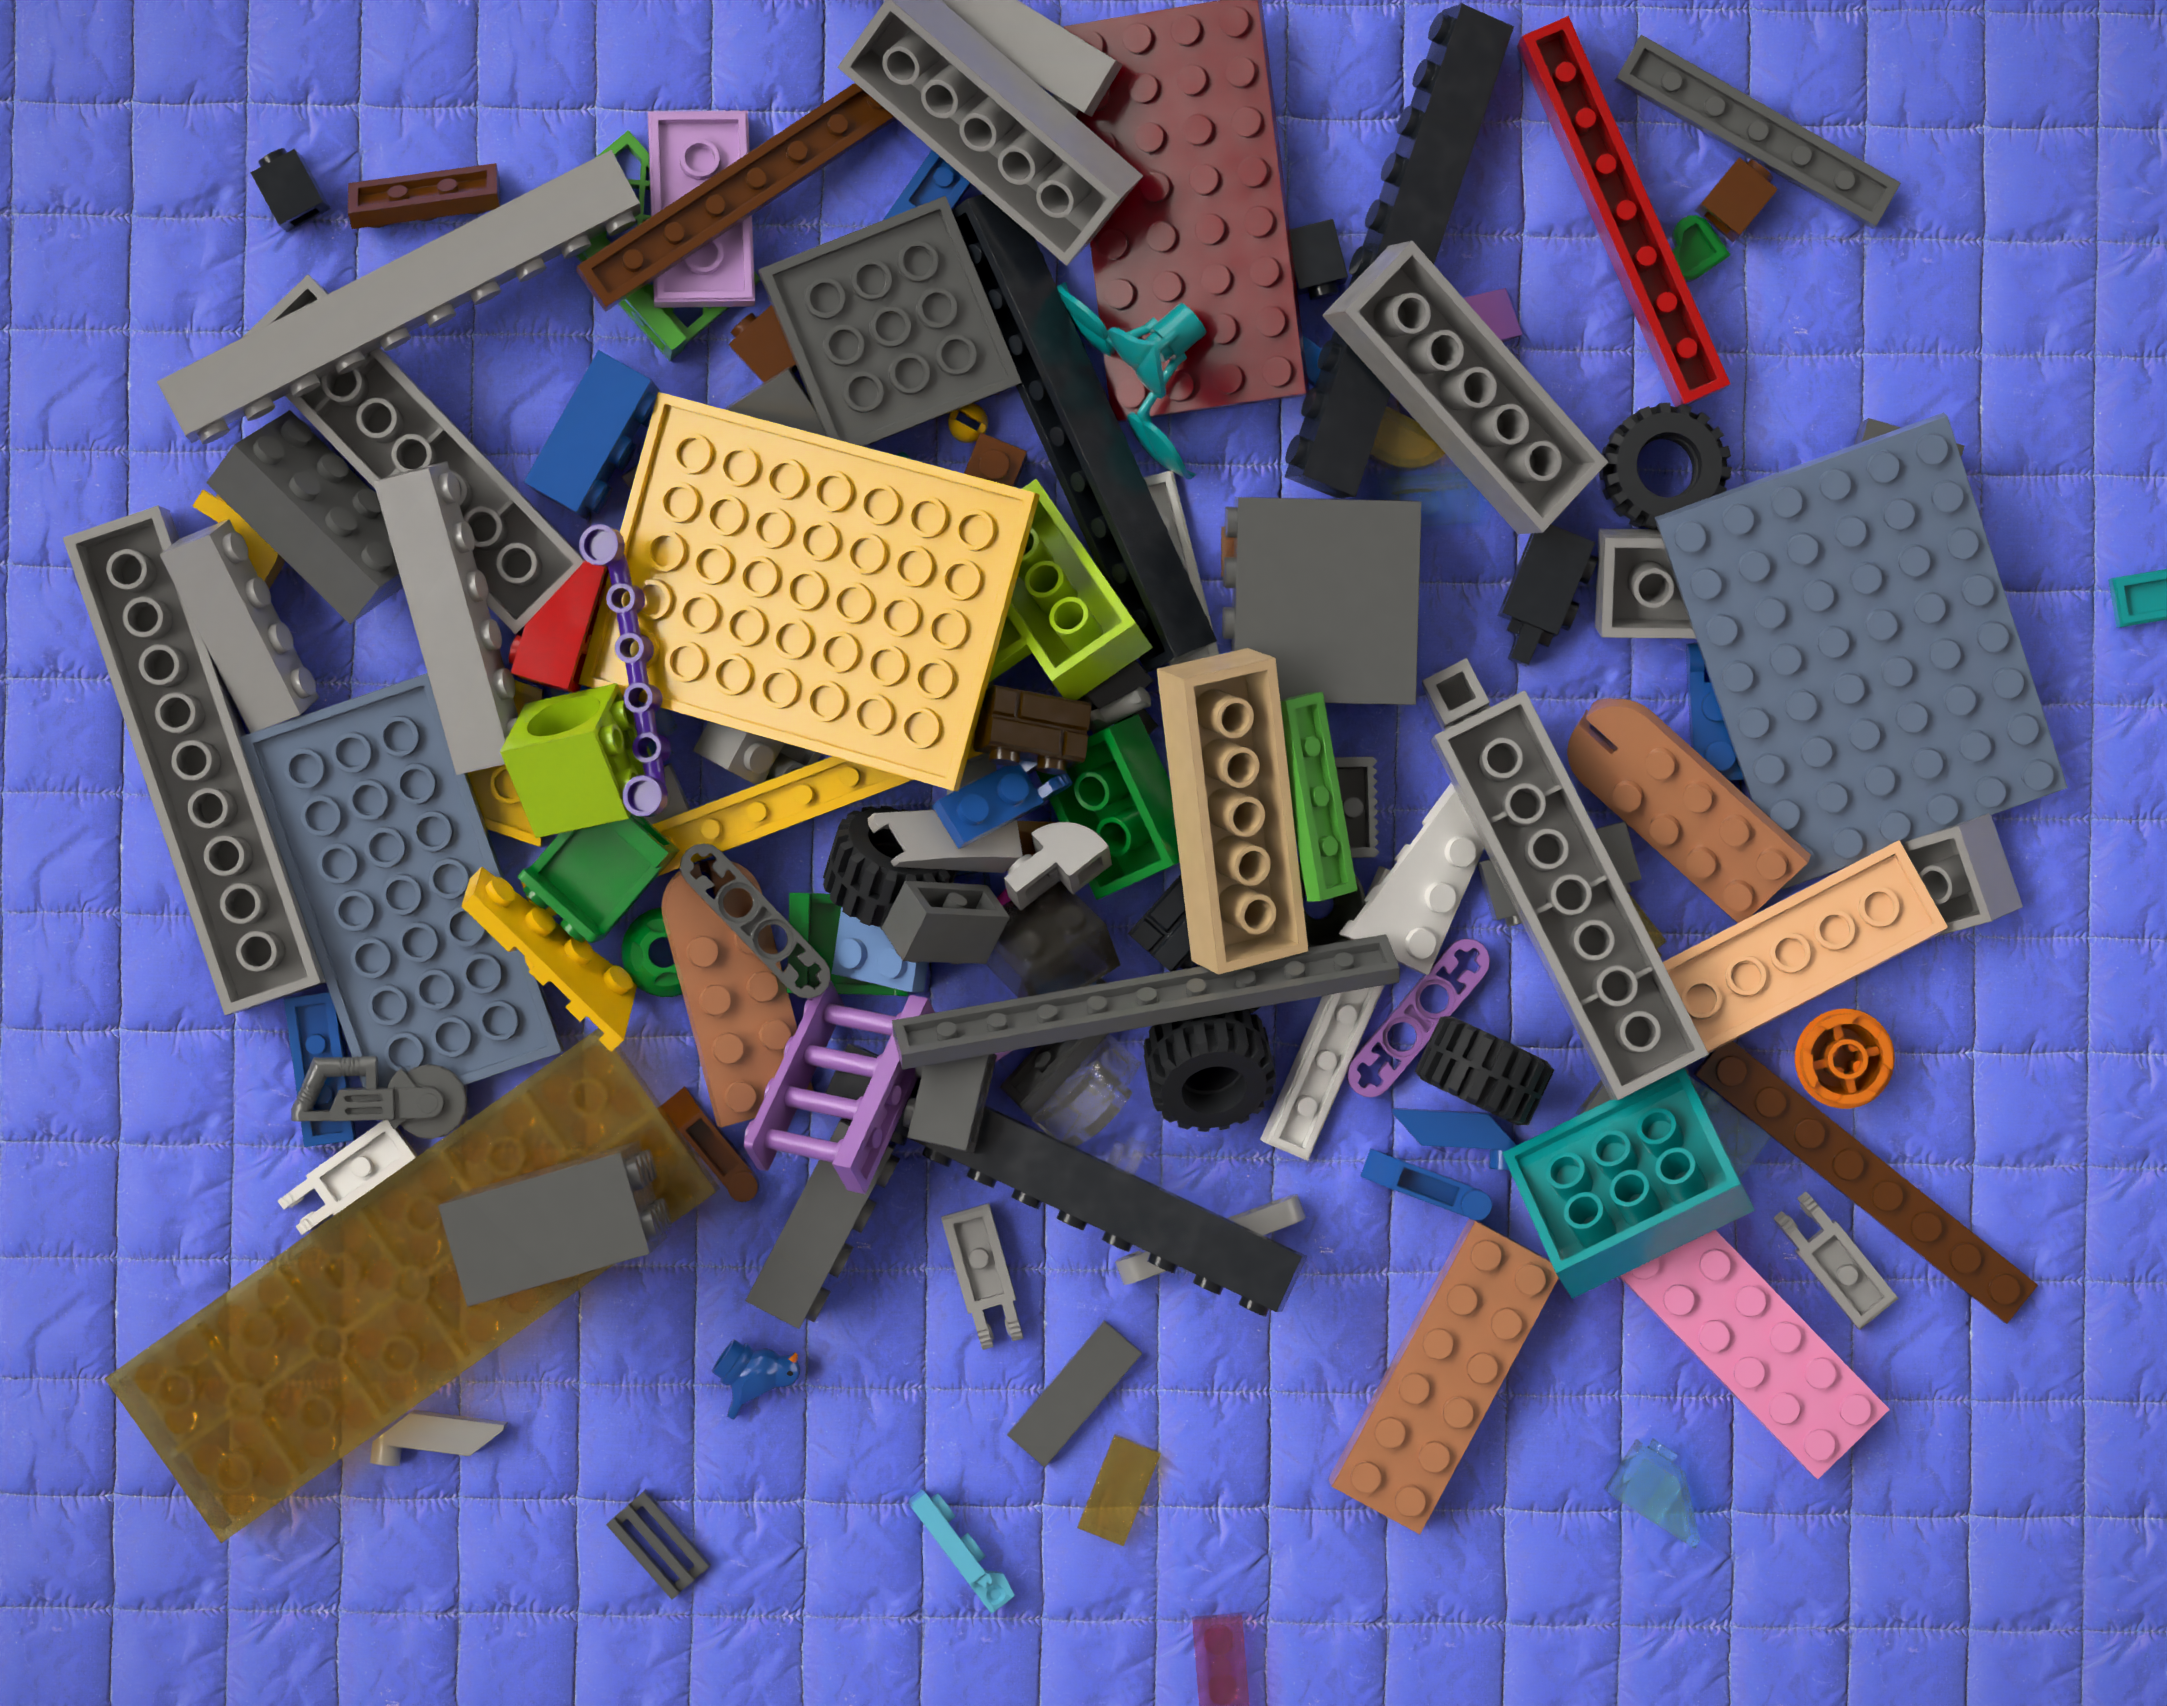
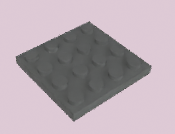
[758,196,1022,447]

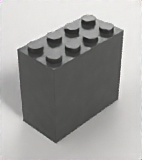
[1222,497,1422,705]
[438,1141,672,1307]

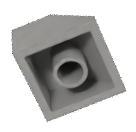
[1903,813,2023,937]

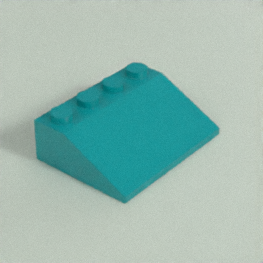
[1502,1067,1755,1299]

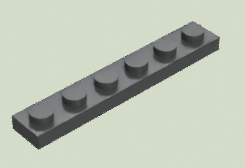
[1614,35,1901,229]

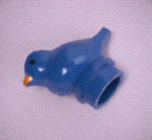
[712,1339,800,1420]

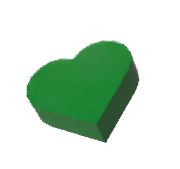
[1672,215,1730,282]

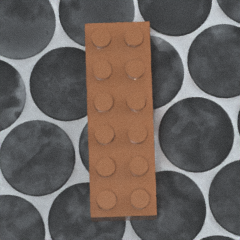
[1328,1218,1559,1534]

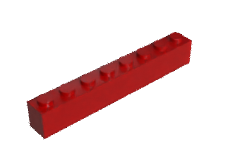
[1516,16,1730,407]

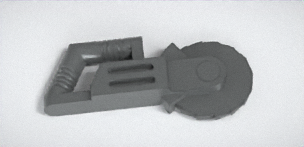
[291,1056,468,1139]

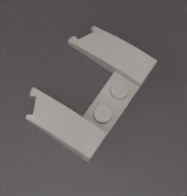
[867,680,1023,873]

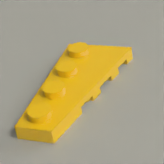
[461,867,637,1052]

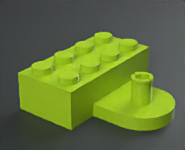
[988,479,1153,700]

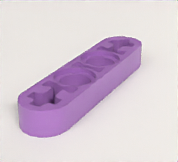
[1346,938,1490,1097]

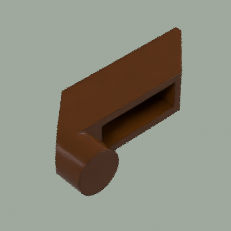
[662,1086,759,1202]

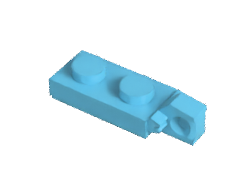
[908,1489,1015,1614]

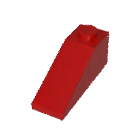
[509,560,609,693]

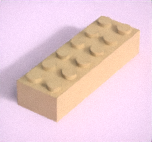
[1157,648,1308,975]

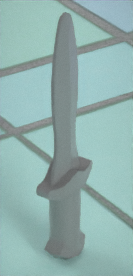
[1001,686,1151,768]

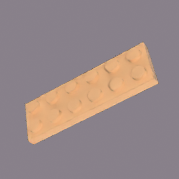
[1663,840,1948,1053]

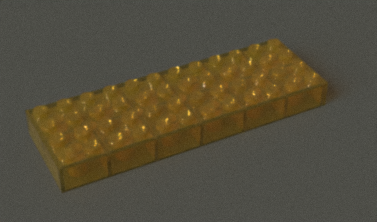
[104,1028,720,1543]

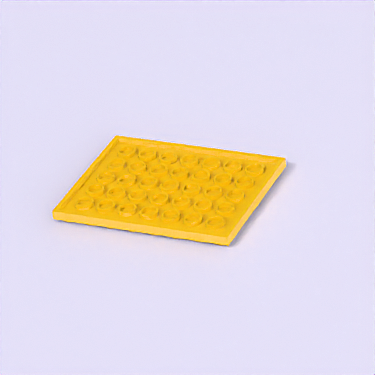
[579,392,1040,791]

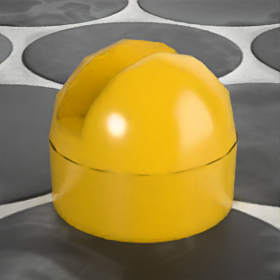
[948,403,988,443]

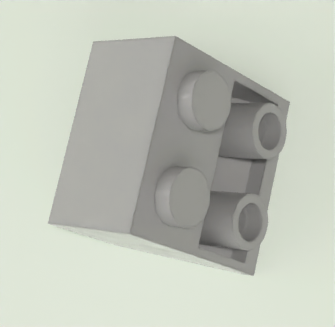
[693,721,822,785]

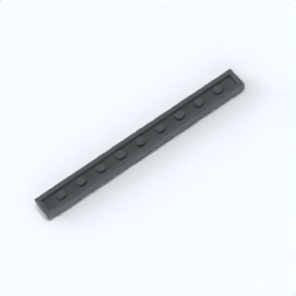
[892,934,1400,1070]

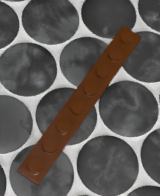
[576,83,896,312]
[1693,1041,2038,1324]

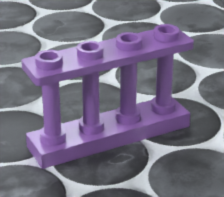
[744,981,935,1194]

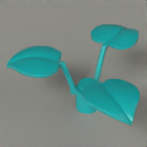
[1057,282,1206,479]

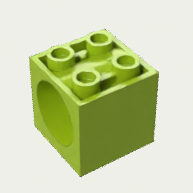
[500,683,652,838]

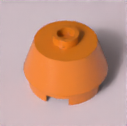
[1795,1008,1895,1109]

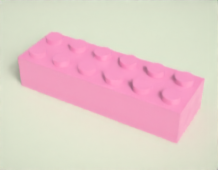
[1618,1230,1890,1479]

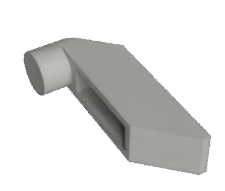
[370,1410,508,1466]

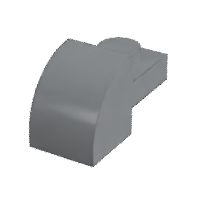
[1422,658,1490,731]
[1004,822,1112,911]

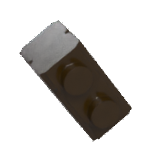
[973,685,1091,775]

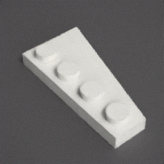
[1339,782,1484,975]

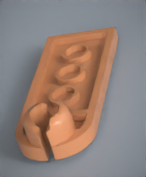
[1567,698,1811,923]
[661,859,814,1128]

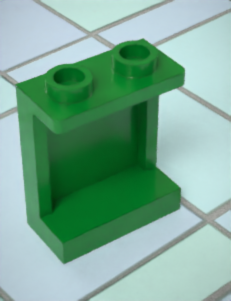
[517,813,680,943]
[787,893,909,996]

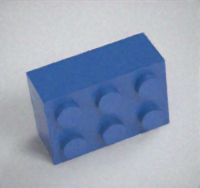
[524,350,660,520]

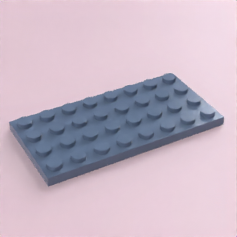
[240,673,564,1087]

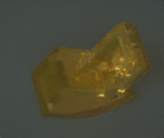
[1369,406,1445,472]

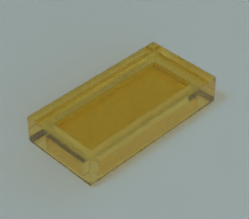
[1077,1433,1161,1546]

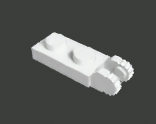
[278,1120,418,1235]

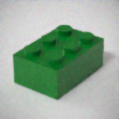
[1036,714,1180,900]

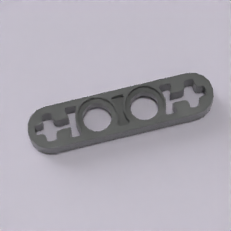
[680,843,831,999]

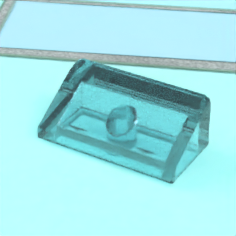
[1376,464,1480,527]

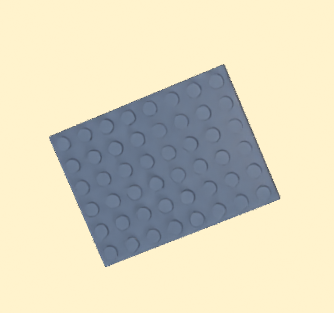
[1654,412,2068,889]

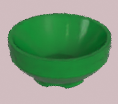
[621,907,682,997]

